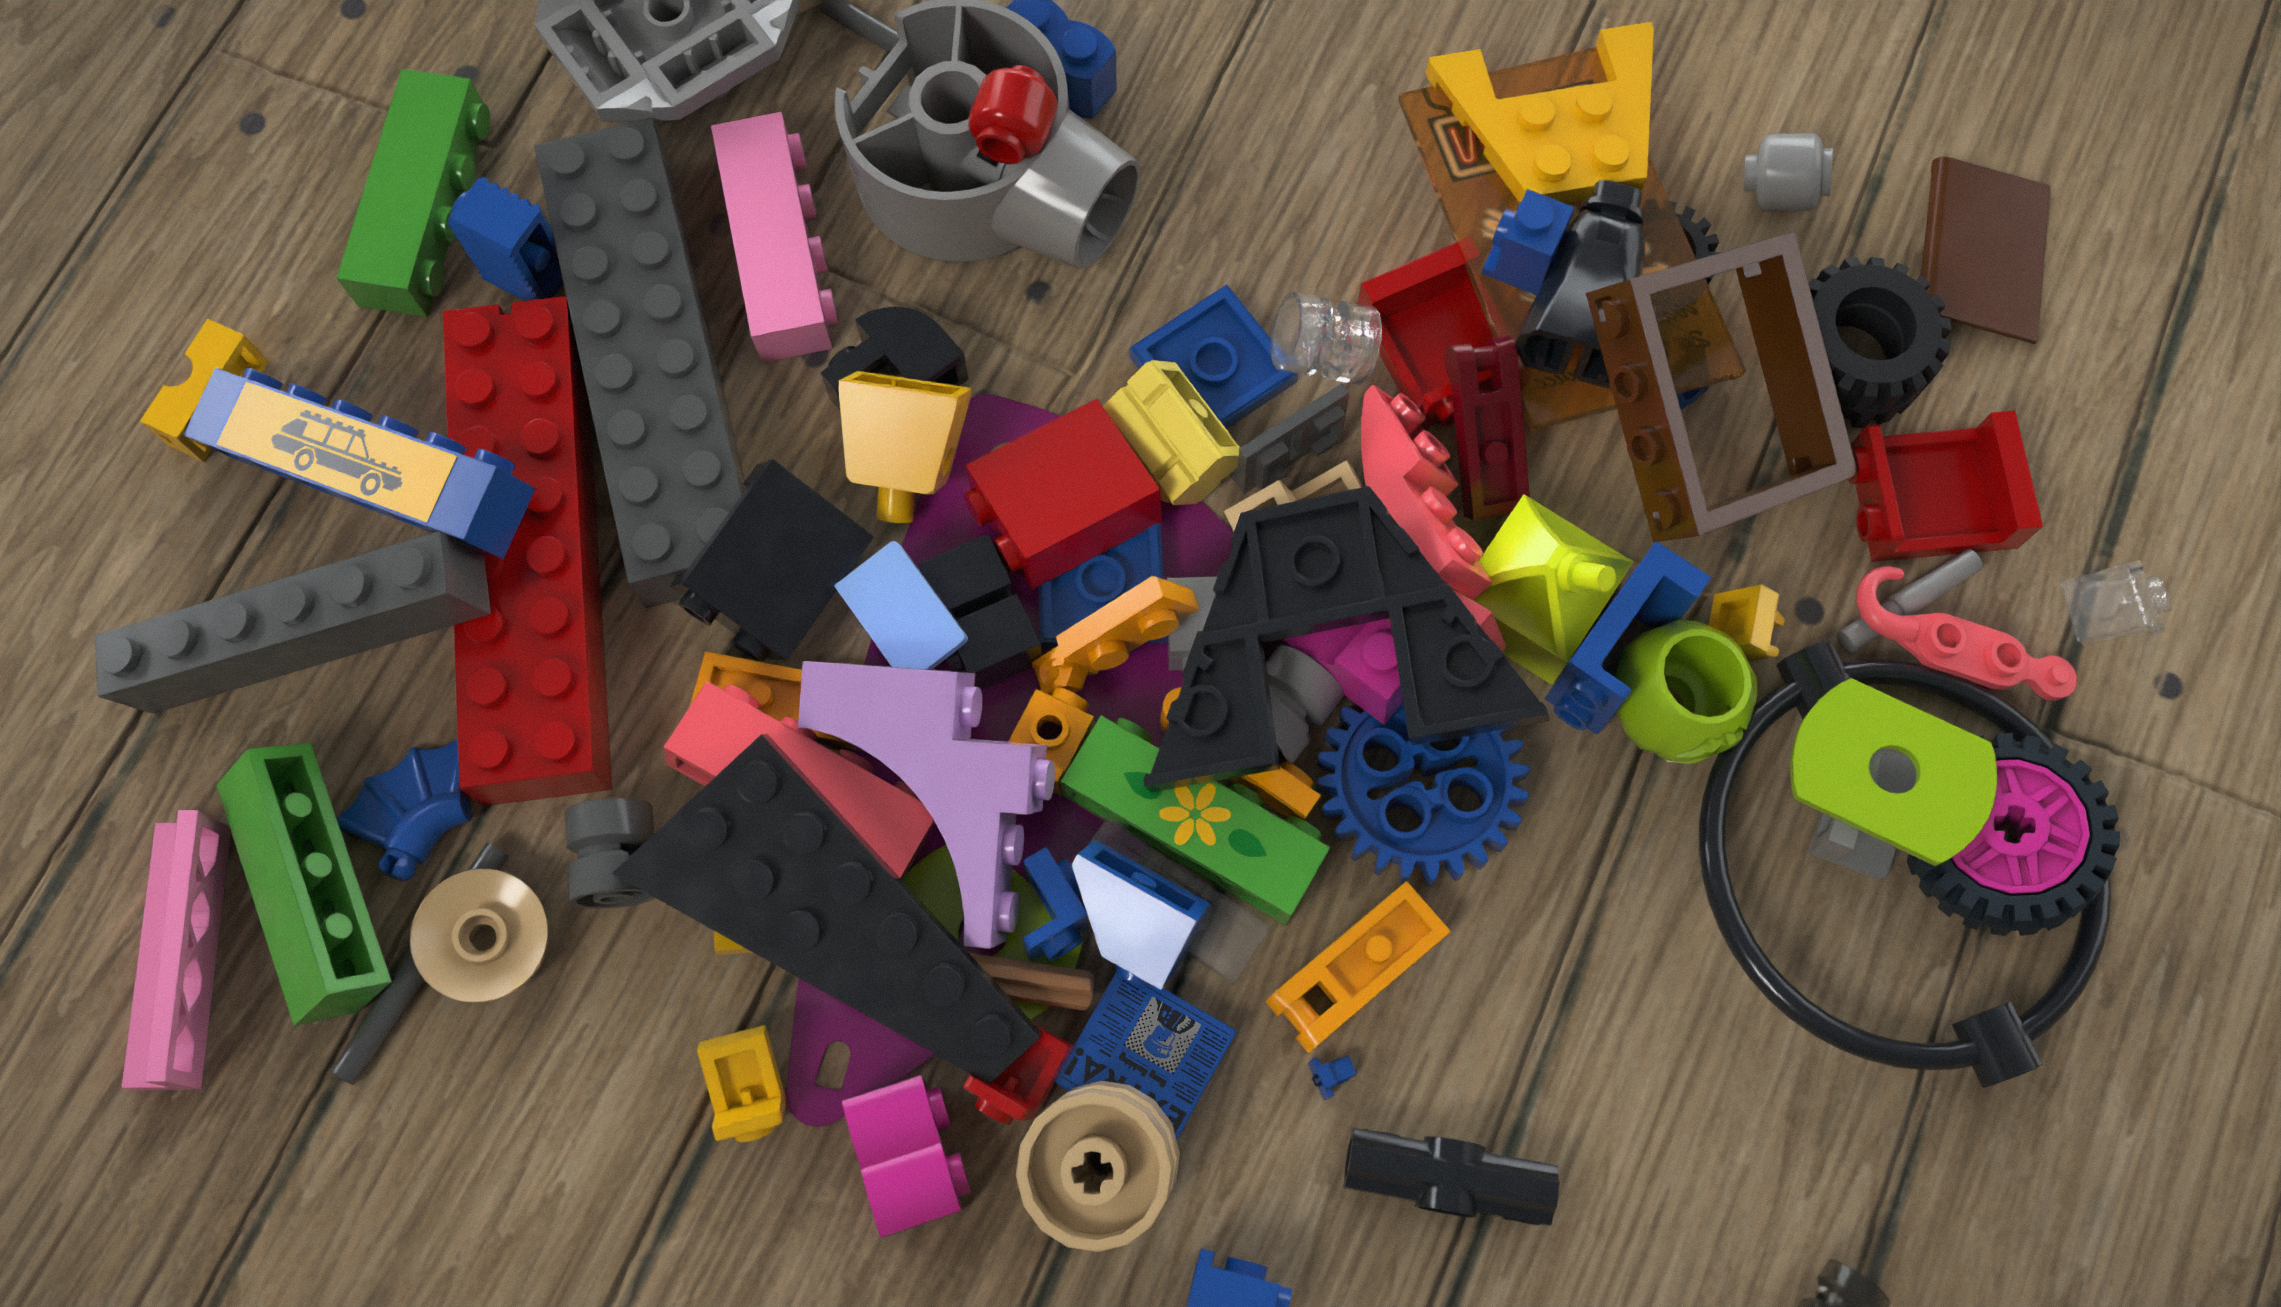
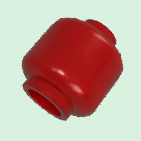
[968,65,1058,165]

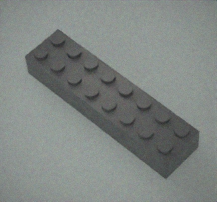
[534,117,747,608]

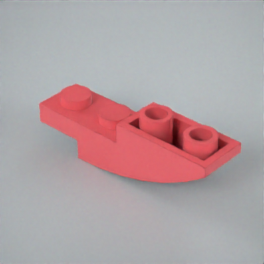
[1361,385,1492,600]

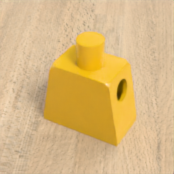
[838,371,972,523]

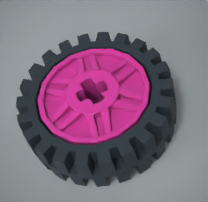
[1907,733,2120,936]

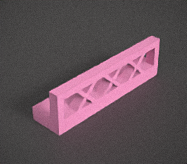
[121,810,231,1091]

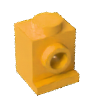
[1008,687,1095,796]

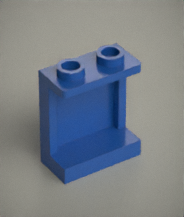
[1544,541,1712,734]

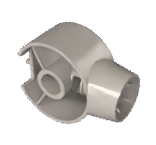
[835,0,1141,269]

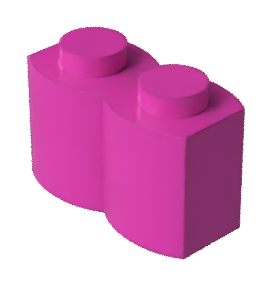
[842,1075,971,1238]

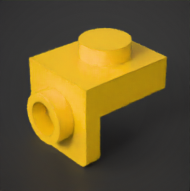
[697,1025,786,1142]

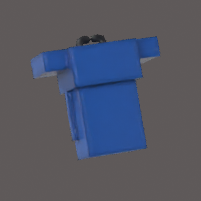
[1308,1055,1357,1101]

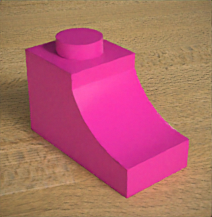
[1283,619,1403,725]

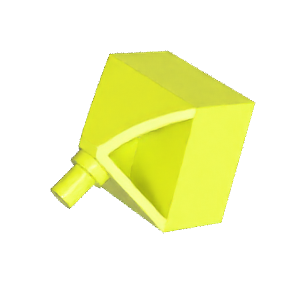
[1458,494,1633,685]

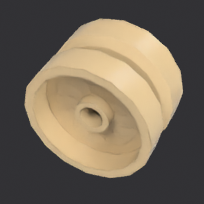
[1016,1081,1180,1252]

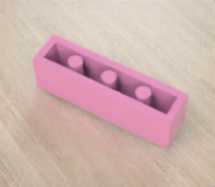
[711,112,839,363]

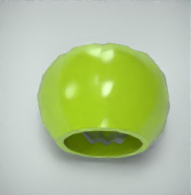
[1614,620,1758,764]

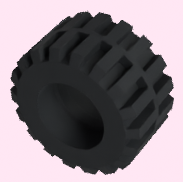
[1808,257,1952,428]

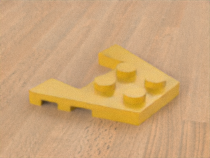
[1426,22,1654,204]

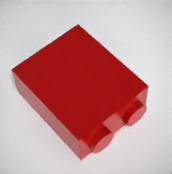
[963,399,1162,590]

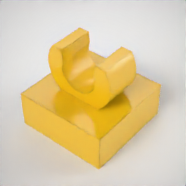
[1708,584,1785,660]

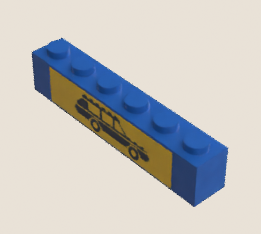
[183,367,536,560]

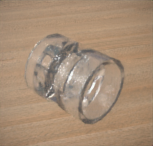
[1270,291,1382,385]

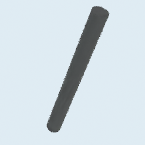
[330,843,509,1085]

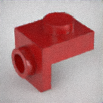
[963,1021,1075,1125]

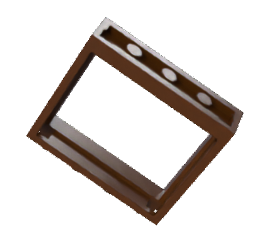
[1586,231,1858,543]

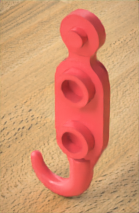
[1856,566,2077,701]

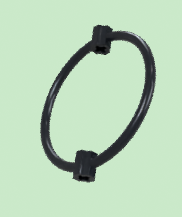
[1699,641,2111,1088]

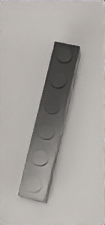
[95,531,491,714]

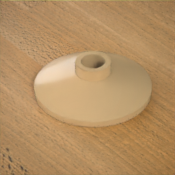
[410,869,549,1003]

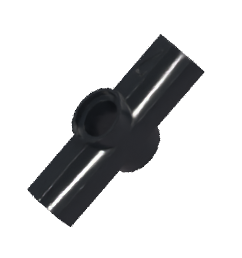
[1343,1128,1560,1226]

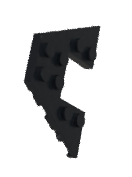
[1143,486,1550,792]

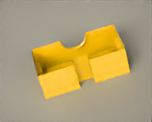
[140,319,269,462]

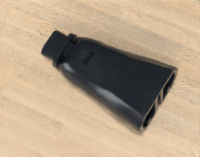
[1515,180,1645,389]

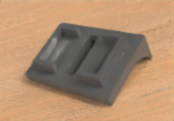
[1230,383,1349,494]

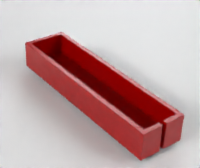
[443,296,612,806]

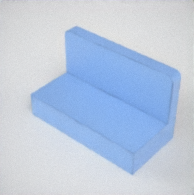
[834,541,968,670]

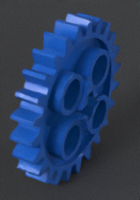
[1316,703,1530,886]

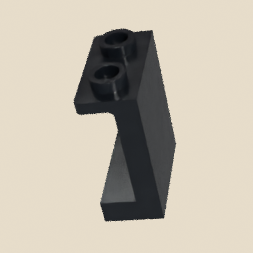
[670,459,874,662]

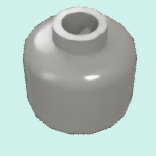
[1744,133,1833,211]

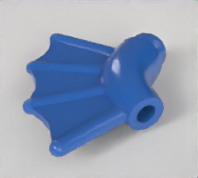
[336,739,472,882]

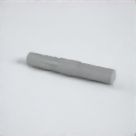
[1837,549,1983,653]

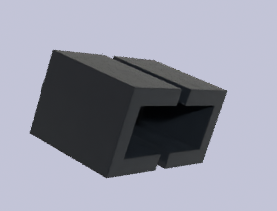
[918,534,1042,690]

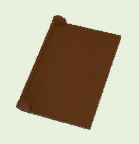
[1921,157,2050,344]

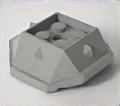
[534,0,801,124]

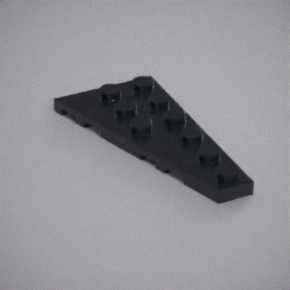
[612,733,1042,1084]

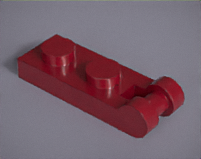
[1444,335,1530,521]

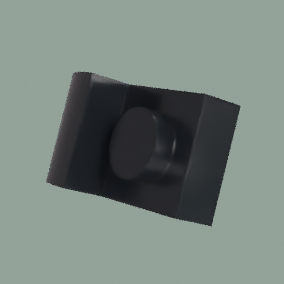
[820,307,969,410]

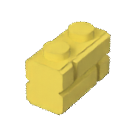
[1103,360,1240,505]

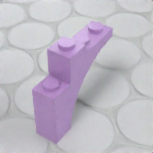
[798,661,1055,949]

